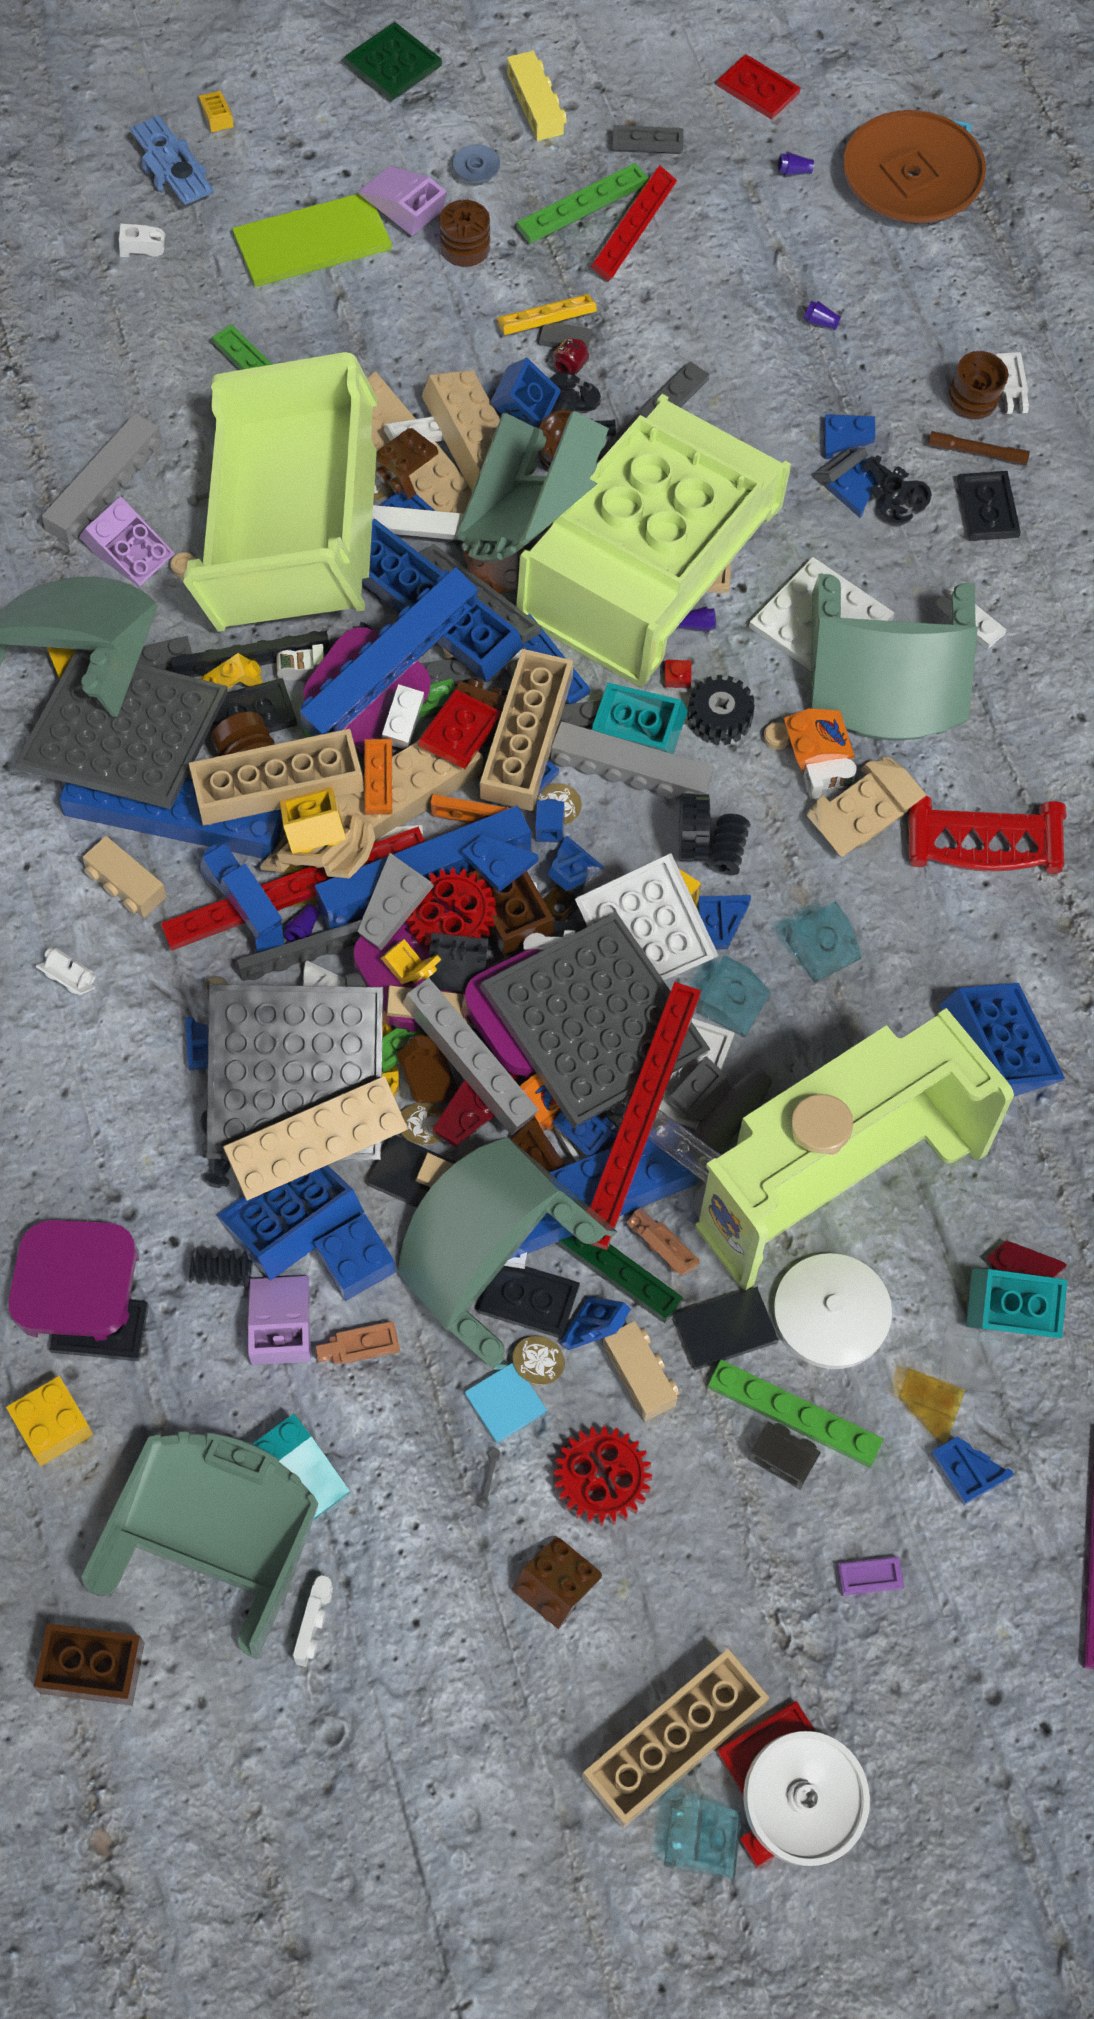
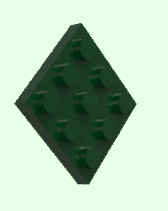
[344,21,442,101]

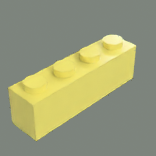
[507,51,567,141]

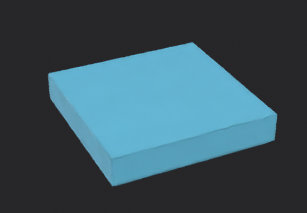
[464,1363,547,1444]

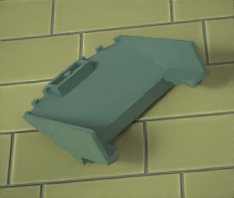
[457,411,609,563]
[811,573,978,741]
[0,577,158,717]
[398,1137,618,1370]
[81,1432,319,1659]

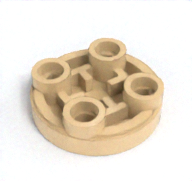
[791,1094,853,1155]

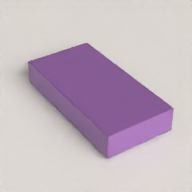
[837,1556,904,1596]

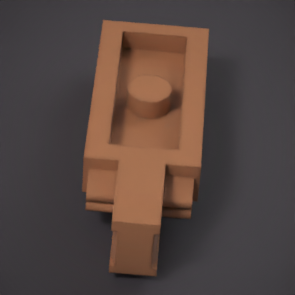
[627,1208,700,1276]
[315,1321,400,1365]

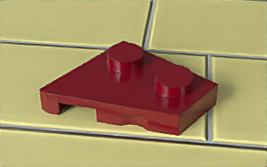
[985,1240,1067,1278]

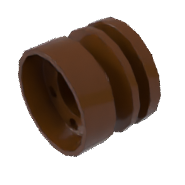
[439,199,490,267]
[947,351,1009,419]
[538,410,572,471]
[211,711,275,756]

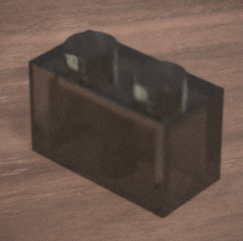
[748,1422,821,1490]

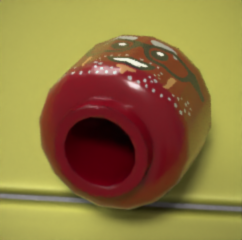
[553,338,589,375]

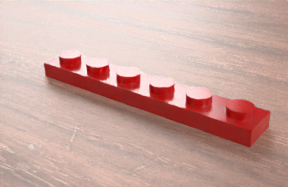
[590,165,678,282]

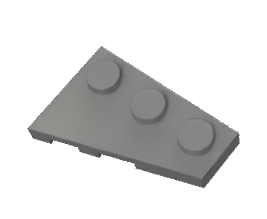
[357,853,434,950]

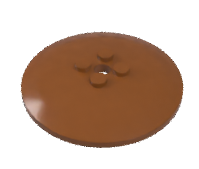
[843,110,986,223]

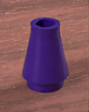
[778,151,814,176]
[803,300,841,330]
[679,606,716,632]
[284,905,320,942]

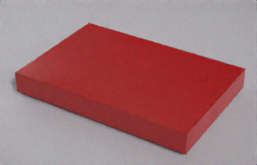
[717,54,801,120]
[418,689,502,769]
[716,1701,816,1797]

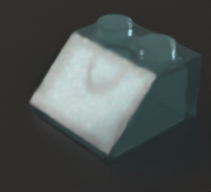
[786,901,862,983]
[696,955,771,1038]
[664,1799,742,1879]

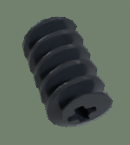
[707,813,751,876]
[189,1247,253,1288]

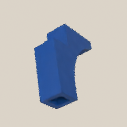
[199,843,282,939]

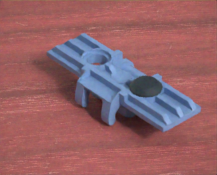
[130,115,214,205]

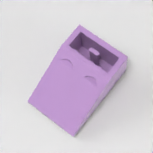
[358,166,447,236]
[79,496,175,587]
[248,1276,311,1365]

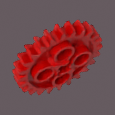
[406,868,497,951]
[554,1426,652,1526]

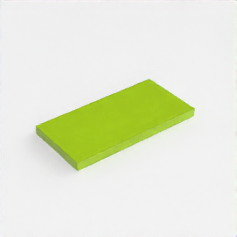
[232,194,392,287]

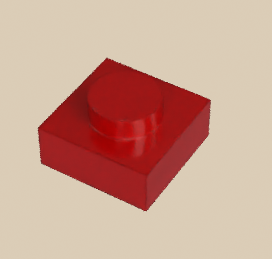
[665,660,692,688]
[739,1831,775,1868]

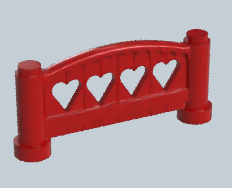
[906,796,1067,874]

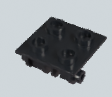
[428,932,488,993]

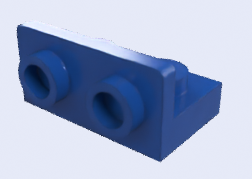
[552,1111,618,1157]

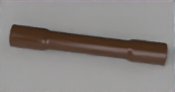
[928,431,1030,466]

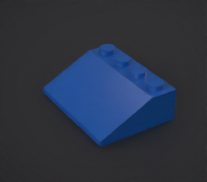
[939,983,1065,1097]
[217,1165,364,1281]

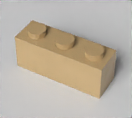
[82,836,167,919]
[603,1321,679,1422]

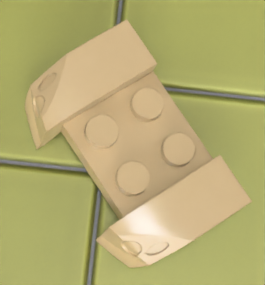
[806,756,926,858]
[260,813,375,878]

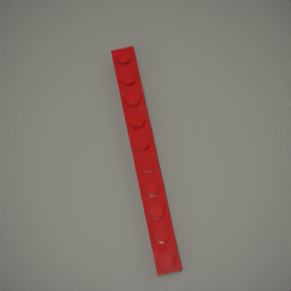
[161,826,425,951]
[579,982,701,1250]

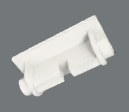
[36,948,96,995]

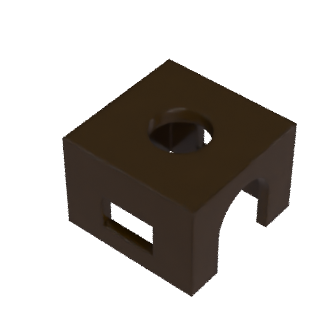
[543,884,578,921]

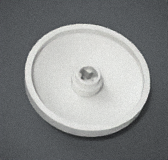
[773,1253,892,1369]
[744,1731,870,1866]

